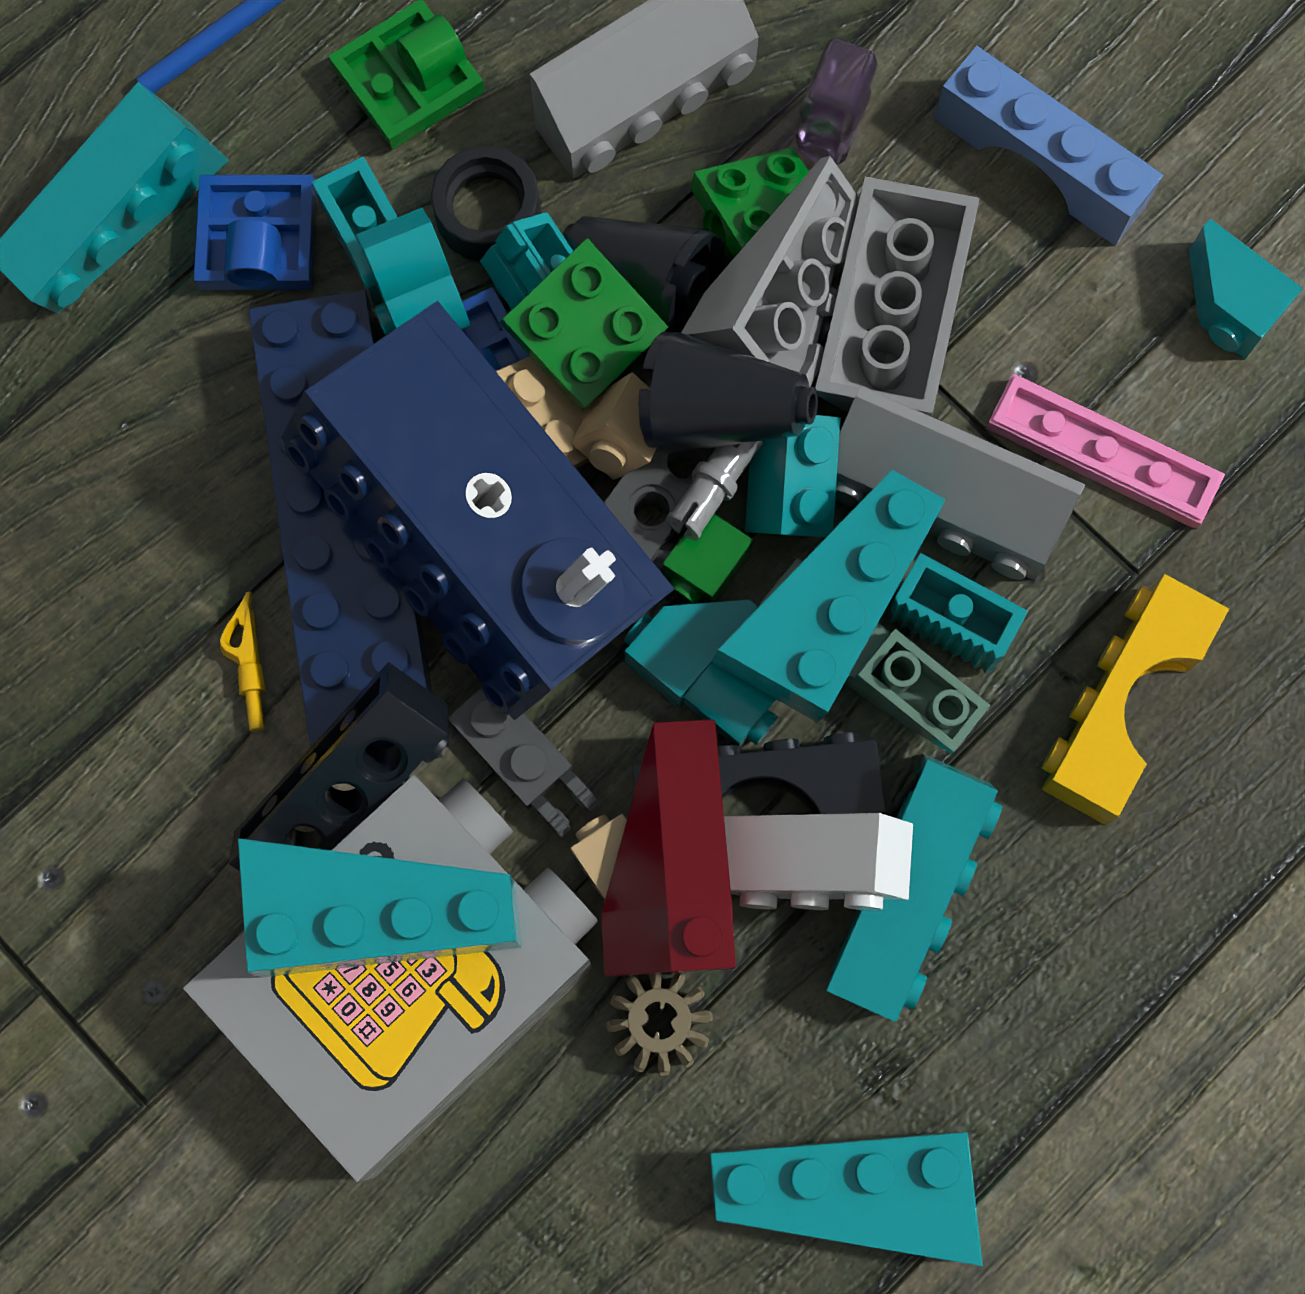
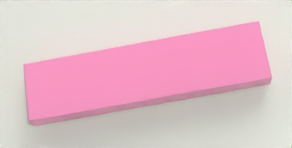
[985,373,1225,529]

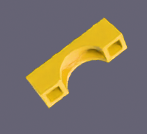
[1041,574,1229,825]

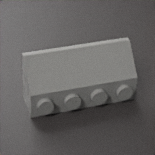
[530,0,759,180]
[816,176,980,417]
[835,386,1085,580]

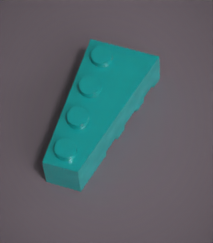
[0,82,230,313]
[711,470,946,723]
[826,754,1003,1022]
[238,838,521,977]
[709,1132,983,1266]

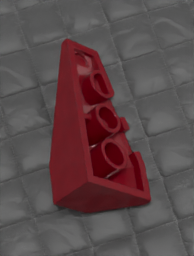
[601,720,736,977]

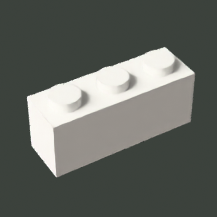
[724,813,913,911]

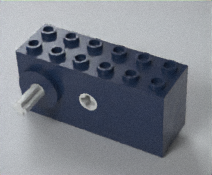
[281,301,674,721]

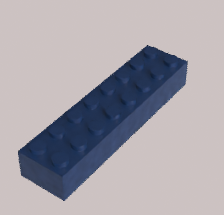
[249,290,443,759]

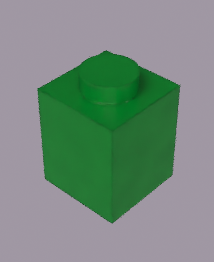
[663,514,753,605]

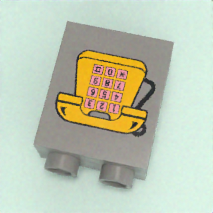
[183,775,599,1182]

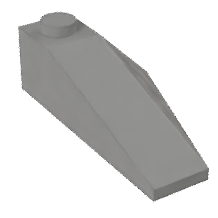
[681,156,860,387]

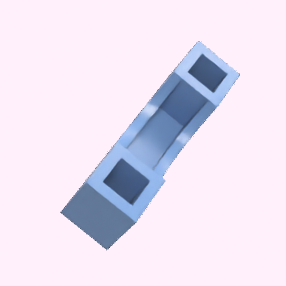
[934,45,1164,246]

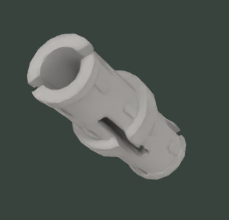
[666,441,763,541]

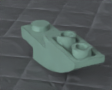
[758,558,991,754]

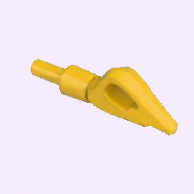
[220,592,266,732]

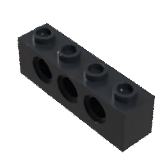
[229,662,449,871]

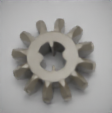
[606,972,713,1076]

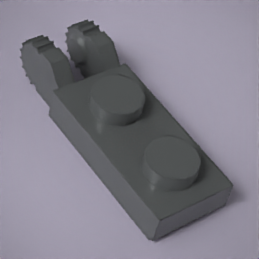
[448,688,601,839]

